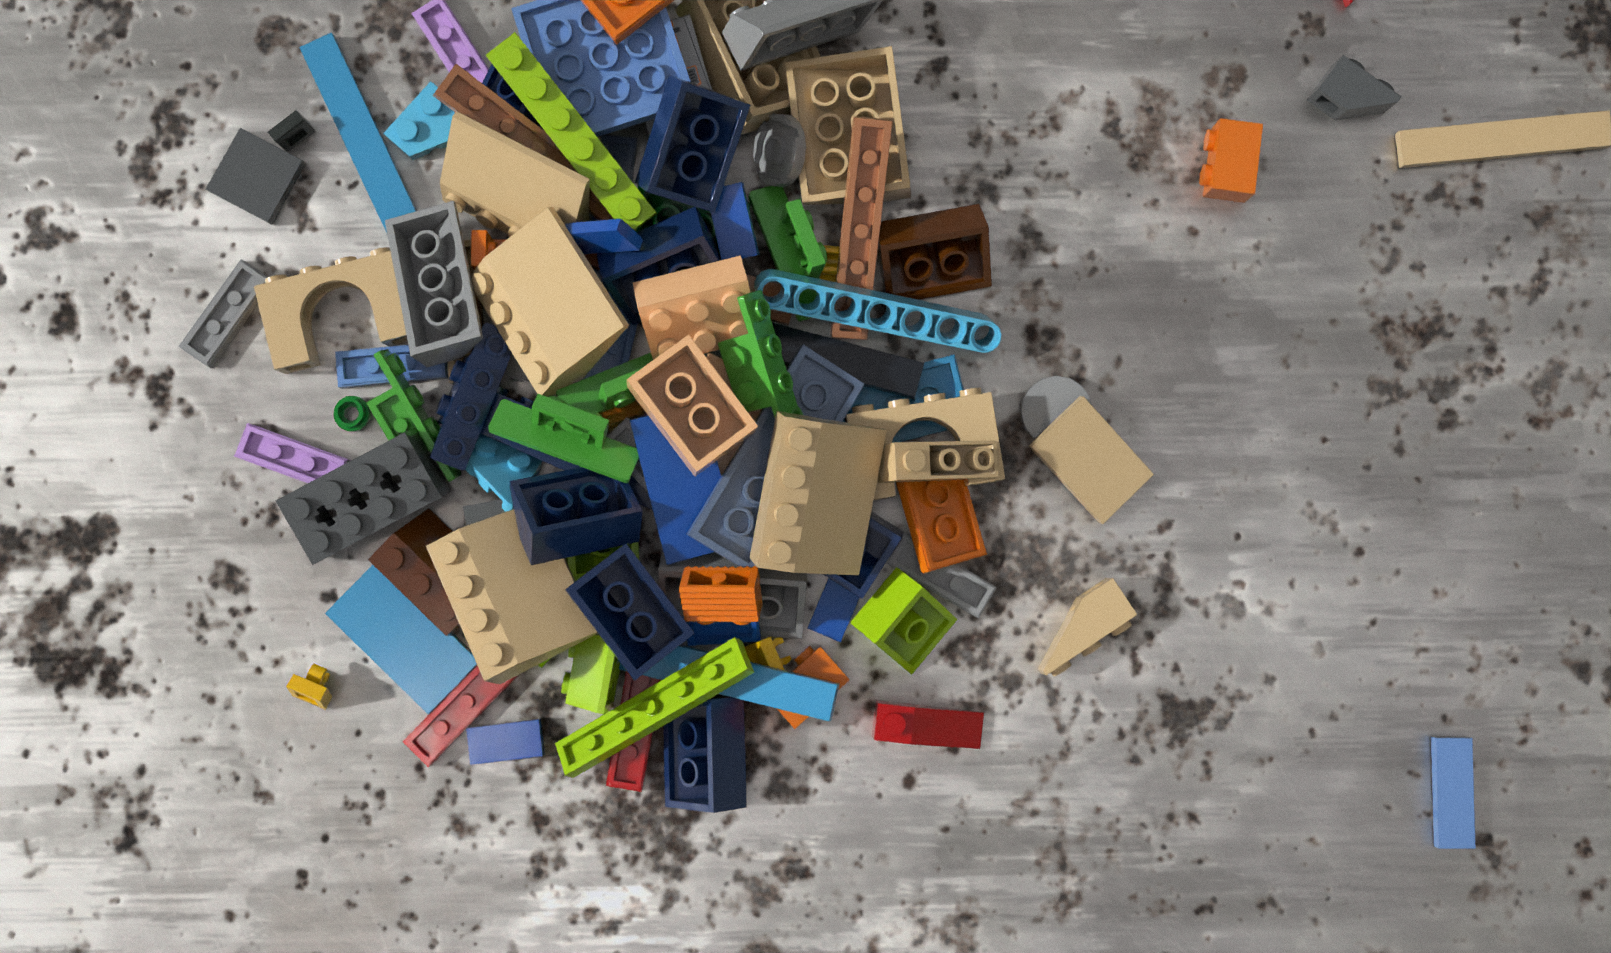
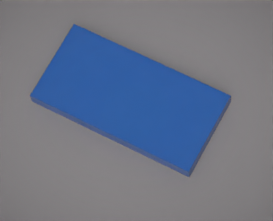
[629,415,721,565]

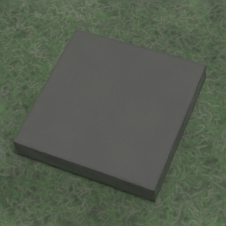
[206,128,306,225]

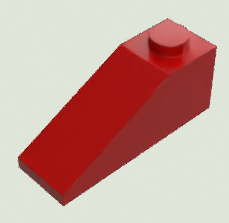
[872,700,984,749]

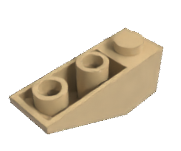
[878,440,999,483]
[1038,578,1137,677]

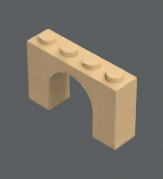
[254,247,408,374]
[845,388,1005,501]

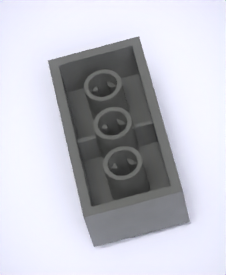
[275,428,451,565]

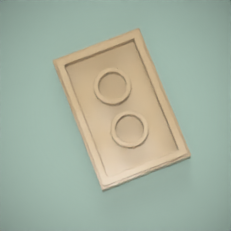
[1029,396,1154,524]

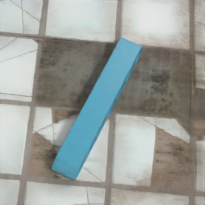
[754,269,1002,353]

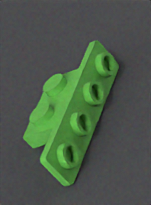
[748,186,827,321]
[718,290,803,418]
[366,349,462,482]
[556,352,653,413]
[488,394,639,483]

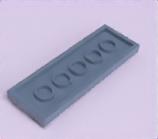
[686,344,864,568]

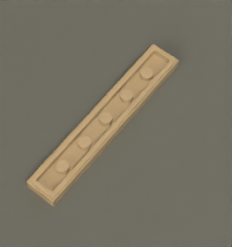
[1395,110,1611,168]

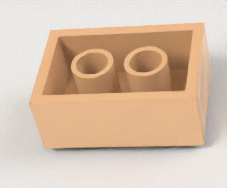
[633,255,751,360]
[627,334,758,477]

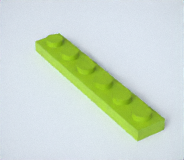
[486,32,657,231]
[555,637,754,778]

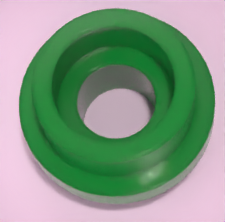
[333,396,371,432]

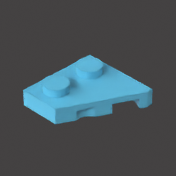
[383,81,455,160]
[465,433,542,512]

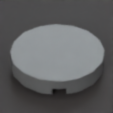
[753,113,806,187]
[1020,376,1092,440]

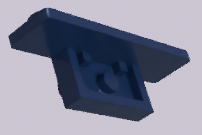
[430,322,512,470]

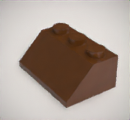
[877,204,992,300]
[368,508,462,636]

